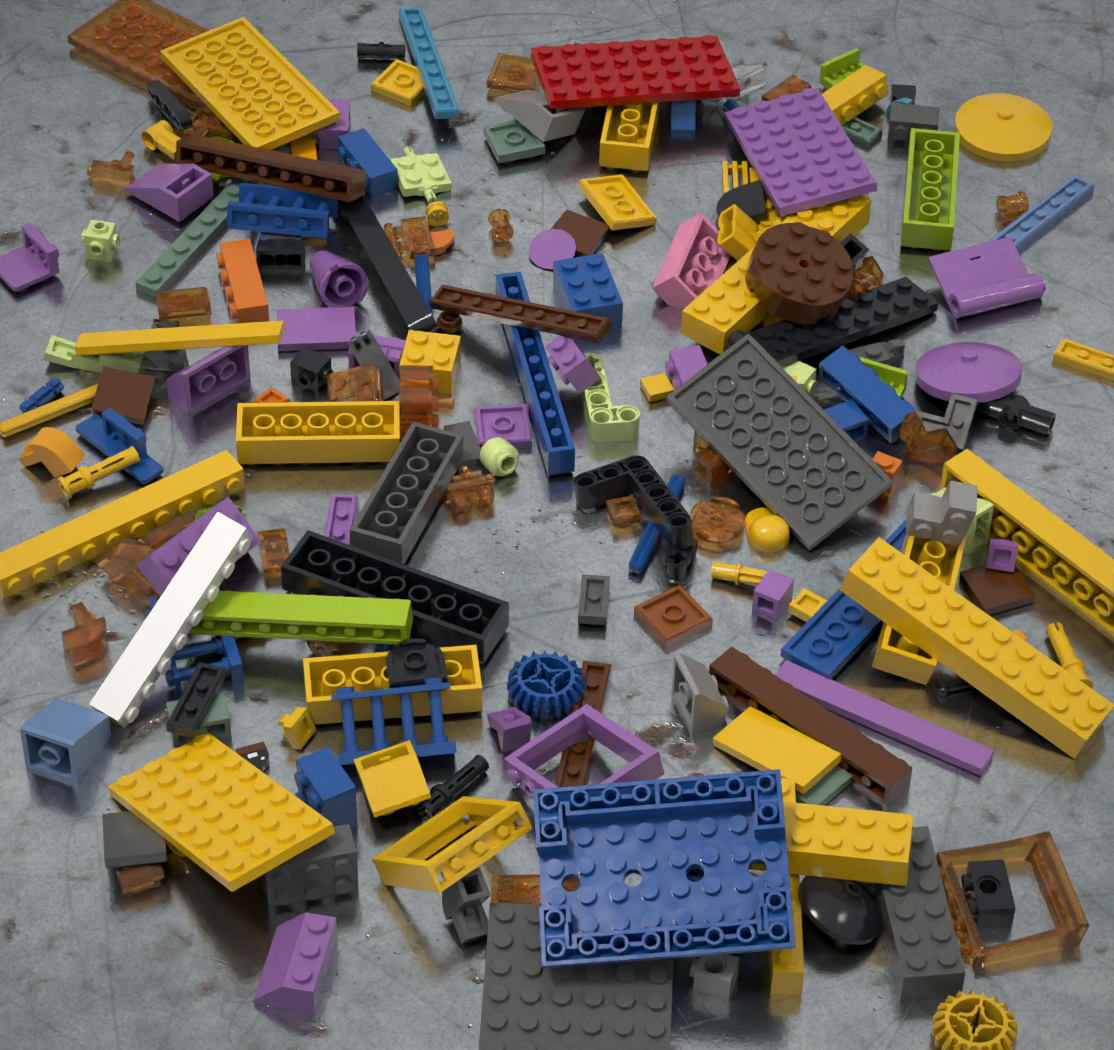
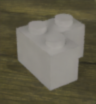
[906,480,977,545]

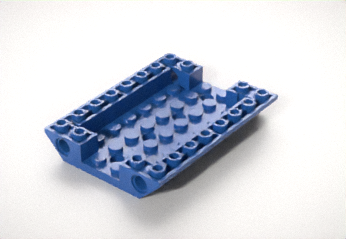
[533,769,795,968]

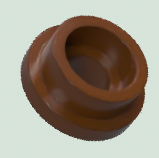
[437,311,462,333]

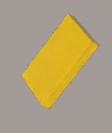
[578,175,657,230]

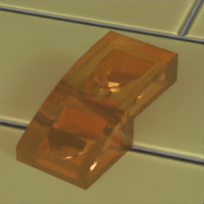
[257,528,290,574]

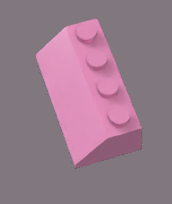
[652,213,731,309]

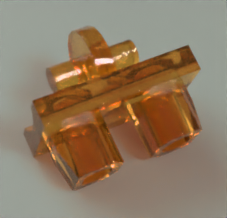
[443,466,495,513]

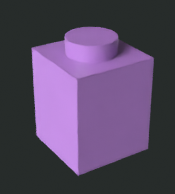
[752,569,794,620]

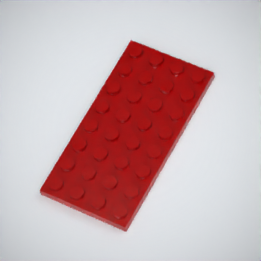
[530,35,741,109]

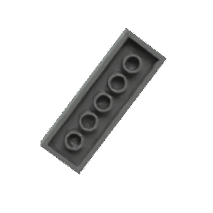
[350,422,463,564]
[874,826,966,1000]

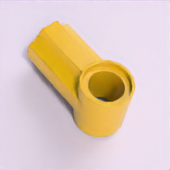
[141,120,182,160]

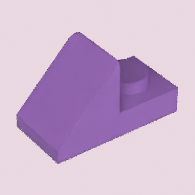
[487,707,532,752]

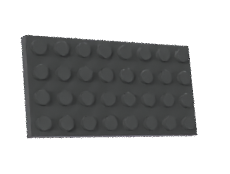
[666,333,892,551]

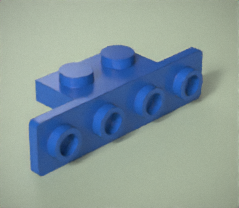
[75,408,164,484]

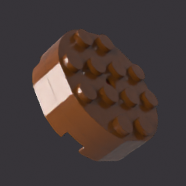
[745,222,854,324]

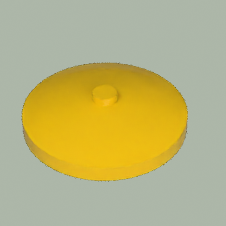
[954,93,1052,162]

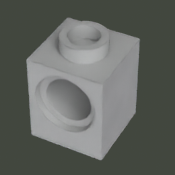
[690,954,739,1000]

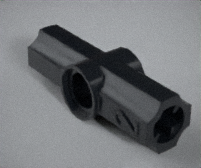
[975,395,1056,435]

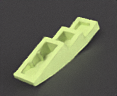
[43,335,157,375]

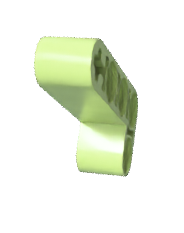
[581,353,640,443]

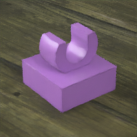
[986,538,1018,572]

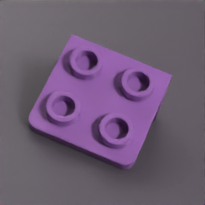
[0,223,60,291]

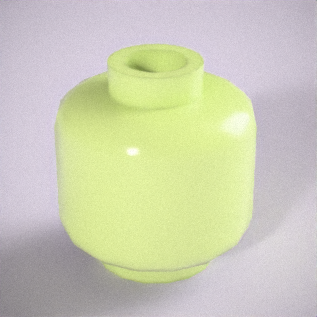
[479,437,519,477]

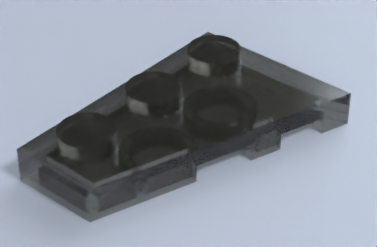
[138,319,189,379]

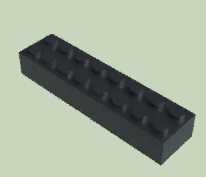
[281,530,509,663]

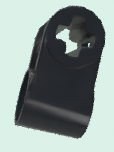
[664,539,698,587]

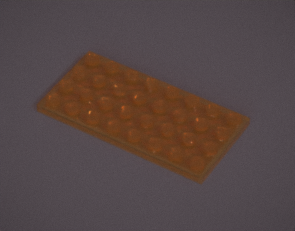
[67,0,214,116]

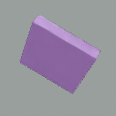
[474,404,532,449]

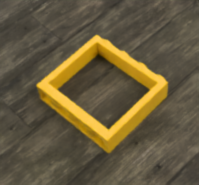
[372,796,533,893]

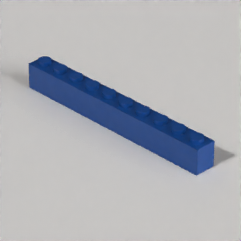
[496,272,575,475]

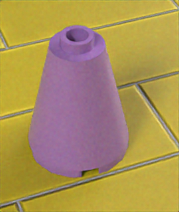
[310,250,369,308]

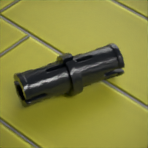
[357,42,406,61]

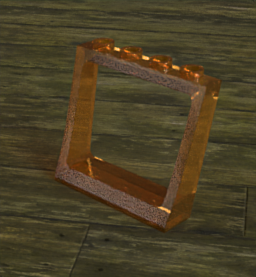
[936,831,1089,969]

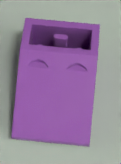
[125,164,214,222]

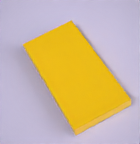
[713,706,841,794]

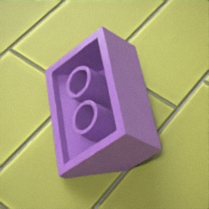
[167,345,250,414]
[253,912,337,1014]

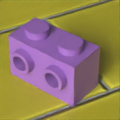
[545,336,601,394]

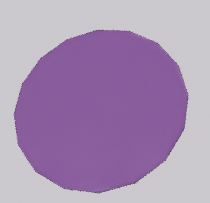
[529,229,576,269]

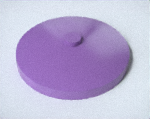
[916,342,1022,403]

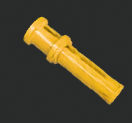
[57,446,140,500]
[1046,622,1094,689]

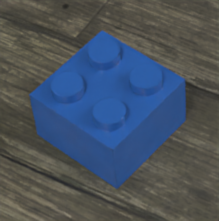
[294,747,357,828]

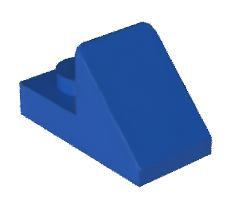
[670,100,696,134]

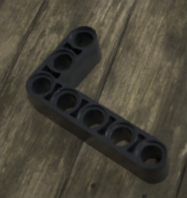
[573,455,694,549]

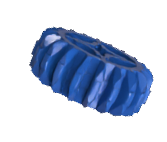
[507,650,585,720]

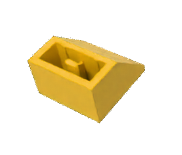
[354,740,431,818]

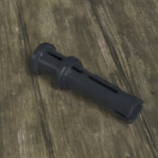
[413,755,489,822]

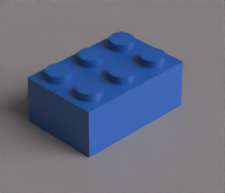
[553,253,623,328]

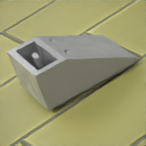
[494,90,585,142]

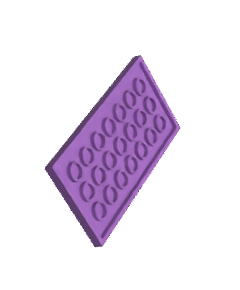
[725,88,877,217]

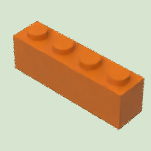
[216,238,269,323]

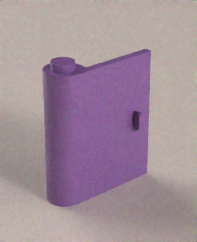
[928,237,1046,319]

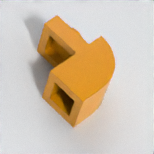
[18,427,85,477]

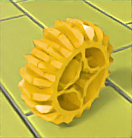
[932,989,1018,1050]

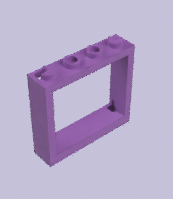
[504,704,665,799]

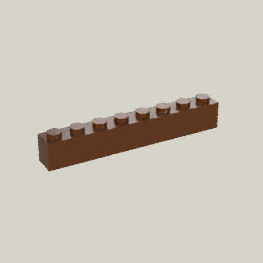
[176,134,366,202]
[709,647,913,806]

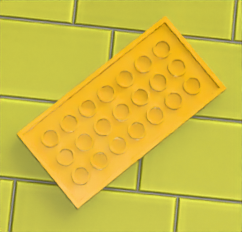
[160,17,341,150]
[108,733,335,892]

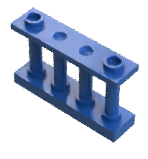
[227,183,339,238]
[146,596,244,698]
[330,677,457,765]

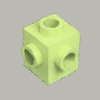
[81,220,120,262]

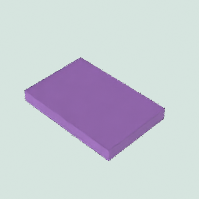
[277,307,356,351]

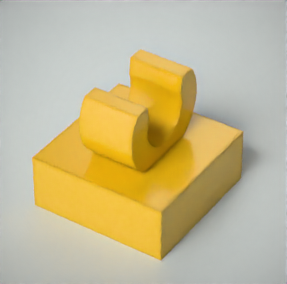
[277,707,316,749]

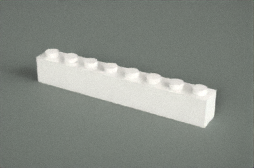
[90,512,251,729]

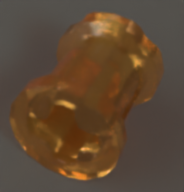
[996,190,1029,217]
[488,209,514,242]

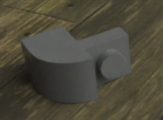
[442,867,491,944]

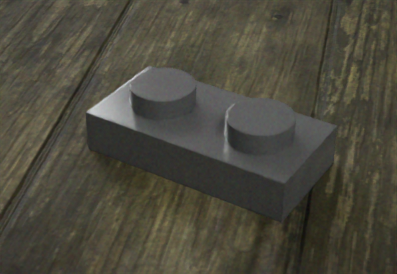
[578,574,610,625]

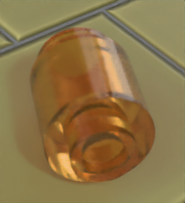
[117,862,164,895]

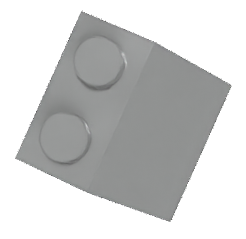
[672,653,729,734]

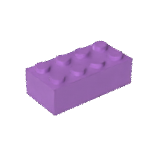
[136,497,262,597]

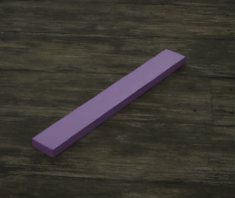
[775,660,994,776]

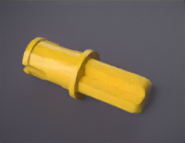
[711,561,767,585]

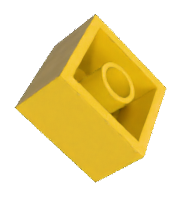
[399,330,461,394]

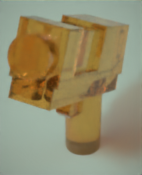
[87,151,135,186]

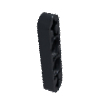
[146,79,193,132]

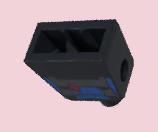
[256,232,305,270]

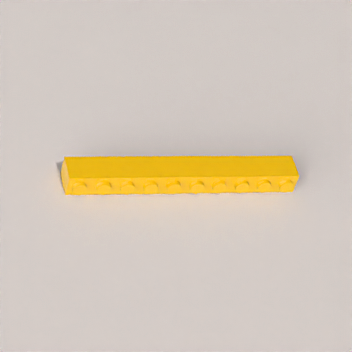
[0,450,245,599]

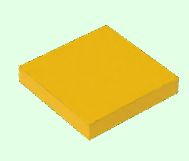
[371,59,425,106]

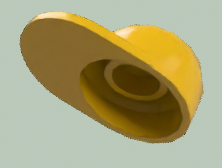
[745,508,790,553]

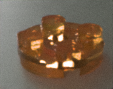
[690,497,745,546]

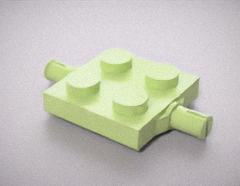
[390,146,452,204]

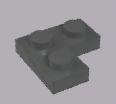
[911,393,978,452]

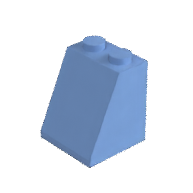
[20,698,111,784]

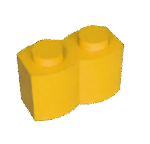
[717,204,757,261]

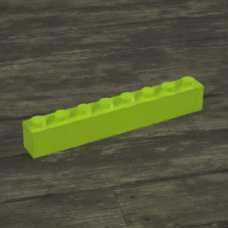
[188,591,413,645]

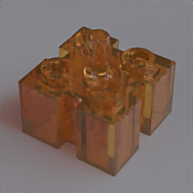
[399,365,454,441]

